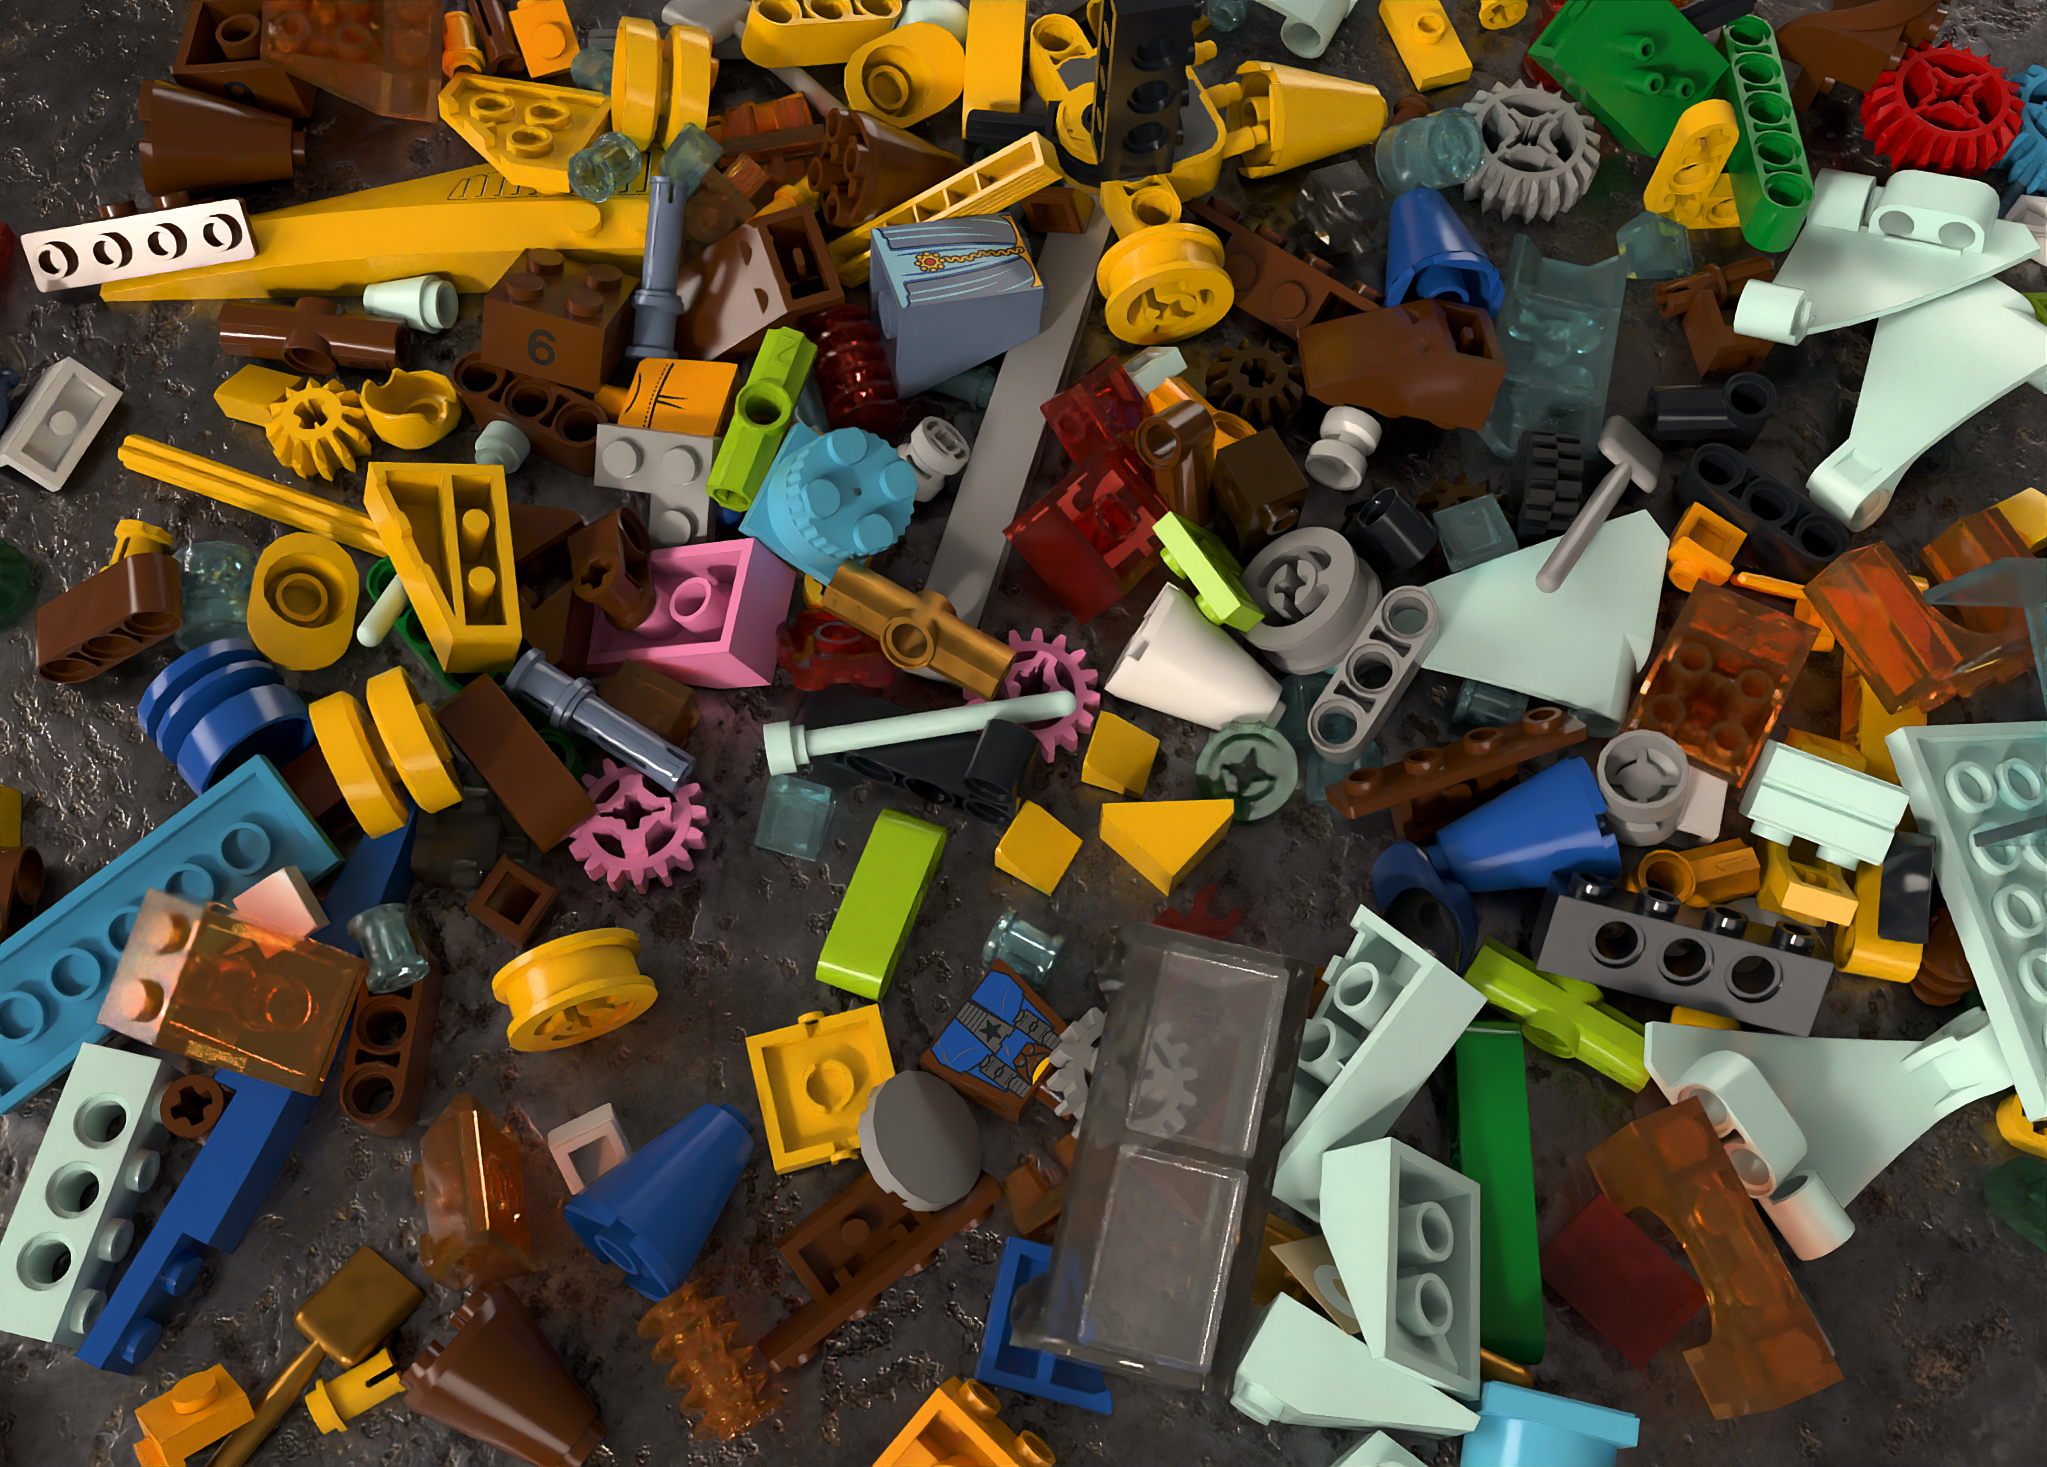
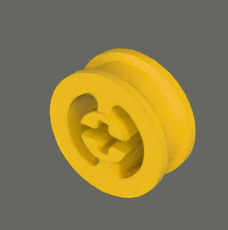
[1096,223,1234,345]
[491,928,658,1052]

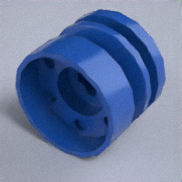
[138,638,318,797]

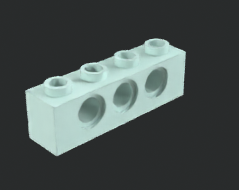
[0,1042,188,1349]

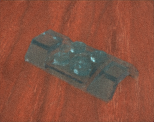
[1476,233,1630,461]

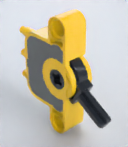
[966,14,1268,240]

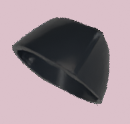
[1878,831,1936,944]

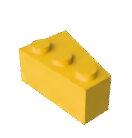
[363,462,522,673]

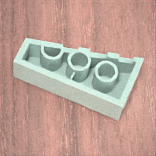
[1230,904,1488,1223]

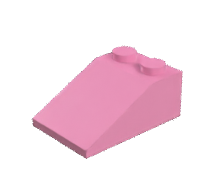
[586,537,796,689]

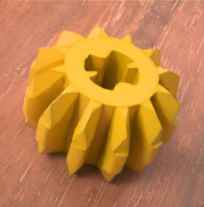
[264,377,376,483]

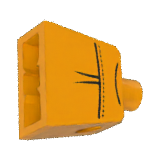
[593,357,742,443]

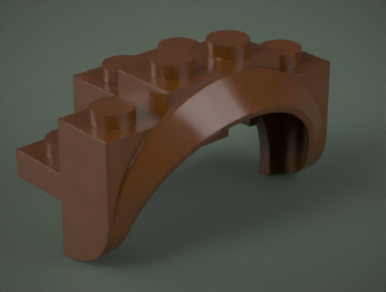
[1773,0,1951,113]

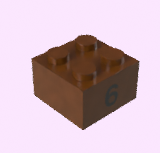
[172,0,329,119]
[480,248,641,394]

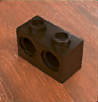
[1208,426,1309,567]

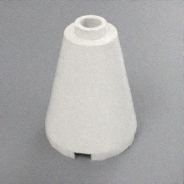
[1104,582,1287,741]

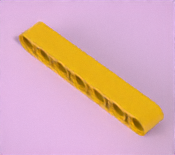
[1832,567,1929,983]

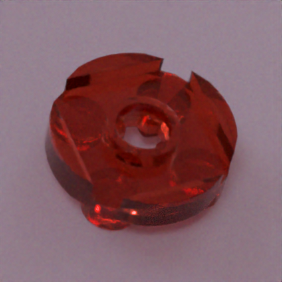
[775,608,897,691]

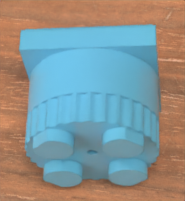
[738,422,918,587]
[1455,1380,1640,1467]

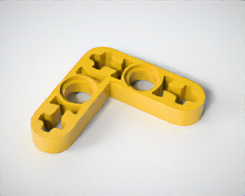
[1643,99,1741,231]

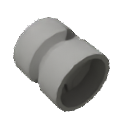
[1596,729,1689,847]

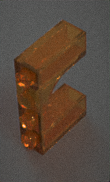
[1802,507,2047,716]
[1584,1095,1844,1421]

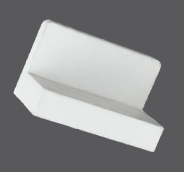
[0,356,123,492]

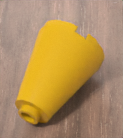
[1225,60,1388,179]

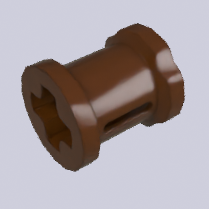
[160,1074,235,1146]

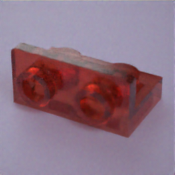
[1040,354,1153,505]

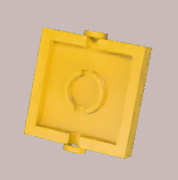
[745,1003,895,1175]

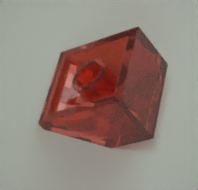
[1002,439,1170,626]

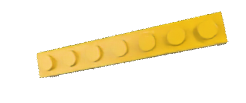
[826,131,1063,289]

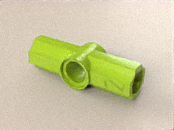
[705,326,818,513]
[1462,935,1651,1093]

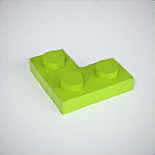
[1152,511,1265,633]

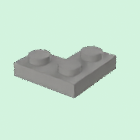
[594,423,722,550]

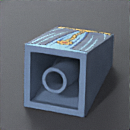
[868,212,1050,400]

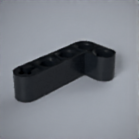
[791,678,1041,828]

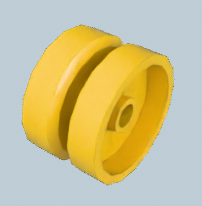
[611,16,711,157]
[309,665,465,839]

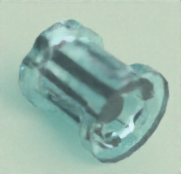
[568,132,642,203]
[1450,677,1530,728]
[346,903,430,994]
[981,906,1068,990]

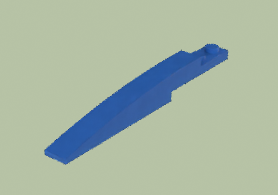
[75,744,457,1375]

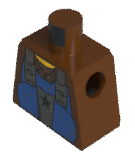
[920,957,1074,1124]

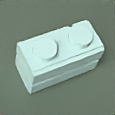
[1739,739,1911,871]

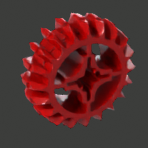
[1858,39,2025,178]

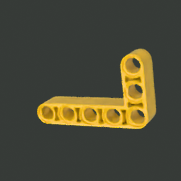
[740,0,902,68]

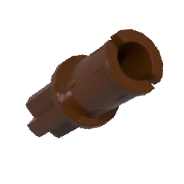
[1654,255,1774,319]

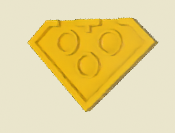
[438,71,611,194]

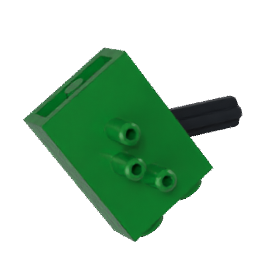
[1527,0,1757,158]

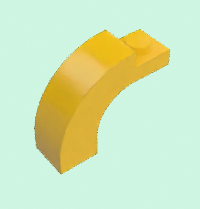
[962,0,1029,139]
[1755,728,1868,927]

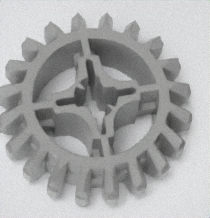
[1446,78,1601,225]

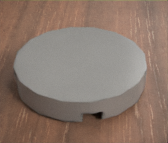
[858,1070,983,1211]

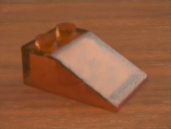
[96,887,369,1096]
[412,1093,537,1292]

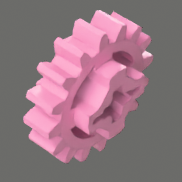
[963,628,1100,763]
[568,758,710,894]

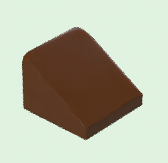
[1020,186,1095,234]
[465,854,561,951]

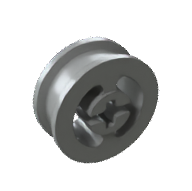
[1238,527,1382,675]

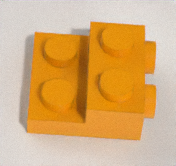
[872,1375,1056,1467]

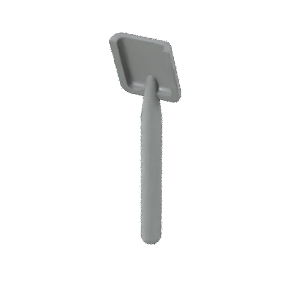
[662,0,850,119]
[1535,415,1664,593]

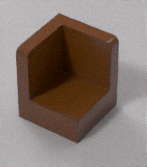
[1682,289,1776,379]

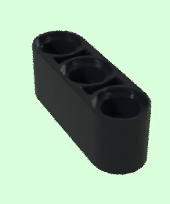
[1673,442,1850,588]

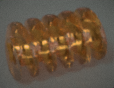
[636,1276,785,1446]

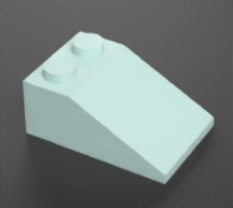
[1319,1137,1480,1401]
[1221,1291,1481,1439]

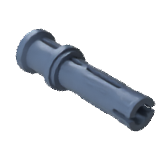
[625,176,689,361]
[503,648,697,794]

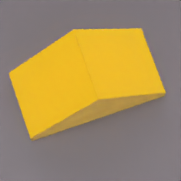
[1099,799,1234,896]

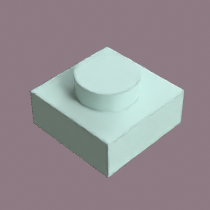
[1105,346,1187,402]

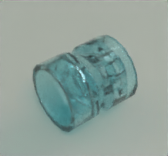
[1375,107,1485,196]
[172,541,257,652]

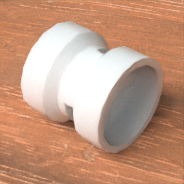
[1305,406,1382,491]
[896,416,970,502]

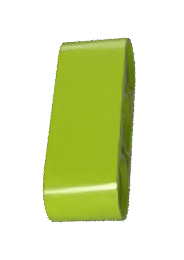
[816,807,948,1002]

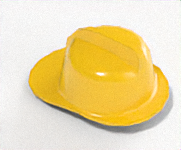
[844,21,965,129]
[247,532,359,672]

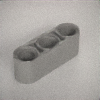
[1307,585,1440,764]

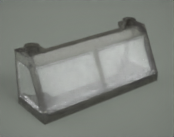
[1009,922,1317,1398]

